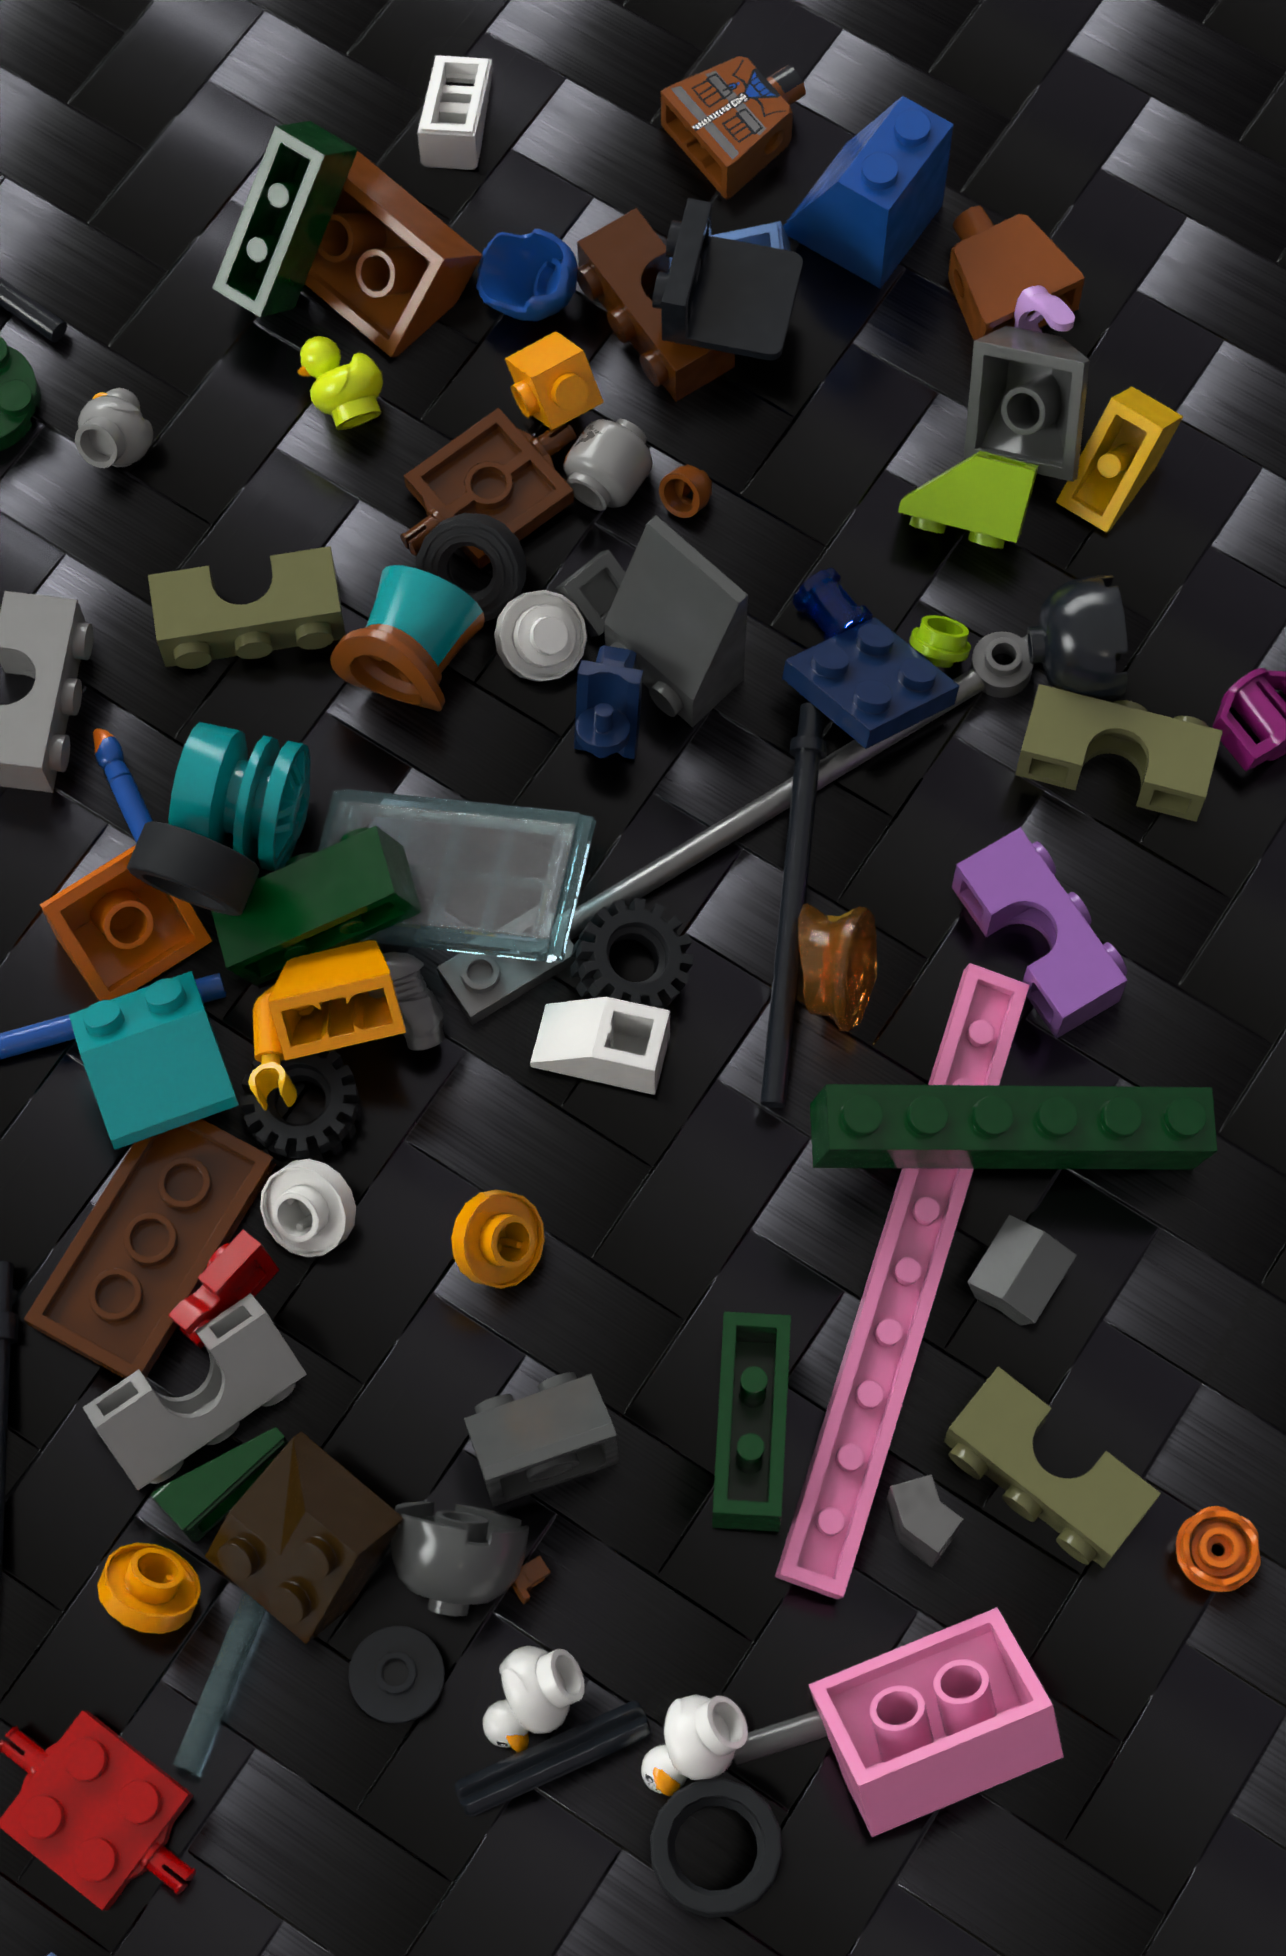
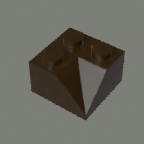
[205,1431,404,1644]

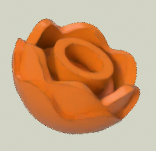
[1176,1506,1261,1593]

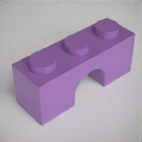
[952,827,1127,1039]

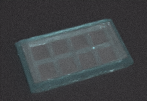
[318,789,596,963]

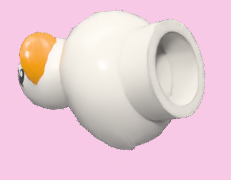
[483,1646,585,1752]
[641,1695,748,1796]

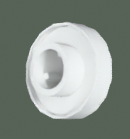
[494,590,587,681]
[260,1159,356,1257]

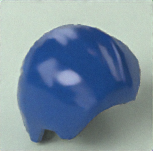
[476,229,578,321]

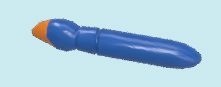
[93,728,153,843]

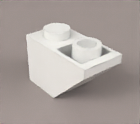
[530,997,670,1095]

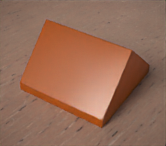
[40,845,212,1001]

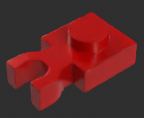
[168,1229,279,1349]

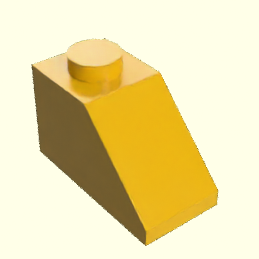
[1056,386,1184,533]

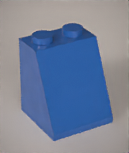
[783,96,954,289]

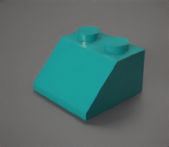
[69,971,239,1150]

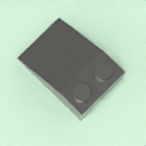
[604,515,748,727]

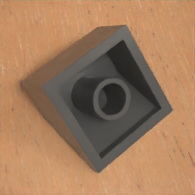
[464,1372,619,1507]

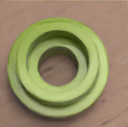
[909,615,971,668]

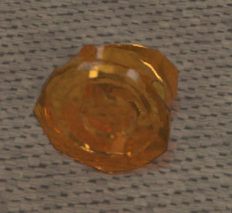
[798,903,877,1032]

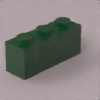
[212,121,358,317]
[211,825,422,986]
[712,1311,791,1532]

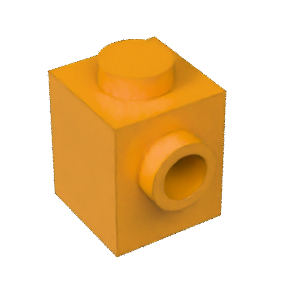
[505,331,604,430]

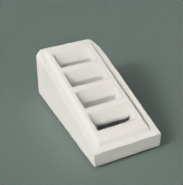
[418,56,493,170]

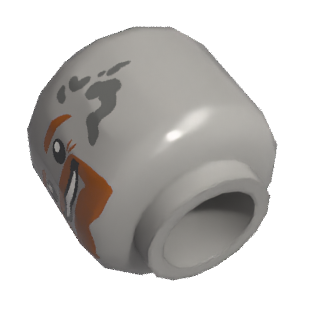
[563,419,653,511]

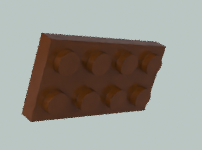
[24,1119,276,1379]

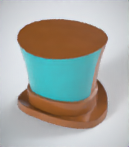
[331,565,485,711]

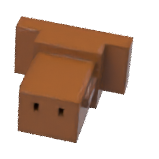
[512,1555,551,1605]

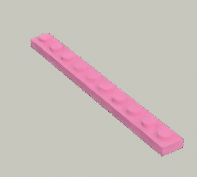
[775,963,1030,1600]

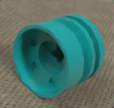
[168,722,311,871]

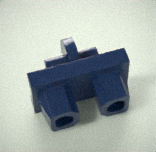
[574,645,643,759]

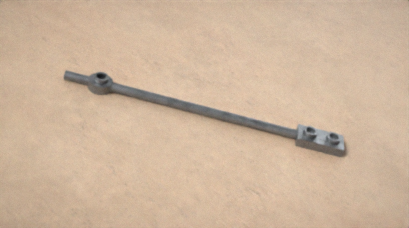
[437,632,1033,1025]

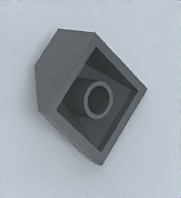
[964,326,1090,482]

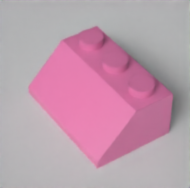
[809,1607,1063,1837]

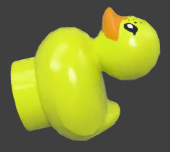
[298,336,383,430]

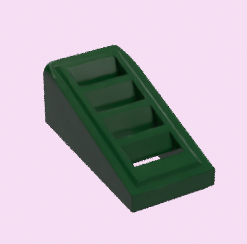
[150,1427,288,1543]

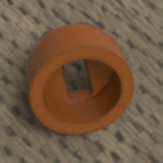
[659,464,712,518]

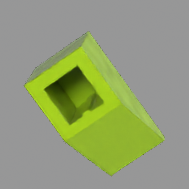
[898,451,1039,549]

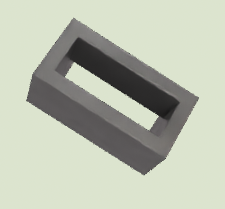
[886,1474,963,1567]

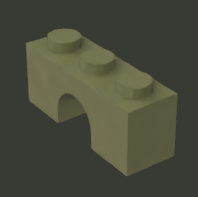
[148,546,346,669]
[1015,684,1222,822]
[944,1367,1161,1568]

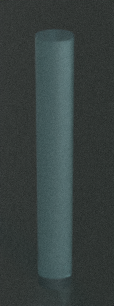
[173,1591,266,1775]

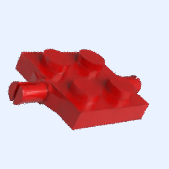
[0,1710,196,1911]

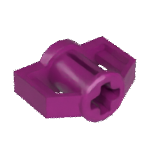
[1212,668,1286,772]

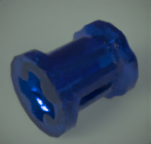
[792,568,873,641]

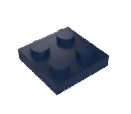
[782,617,959,749]

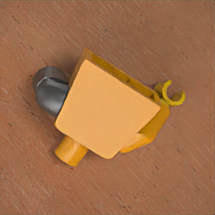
[248,940,445,1111]

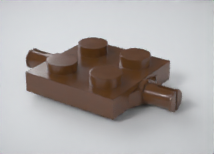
[400,408,577,570]

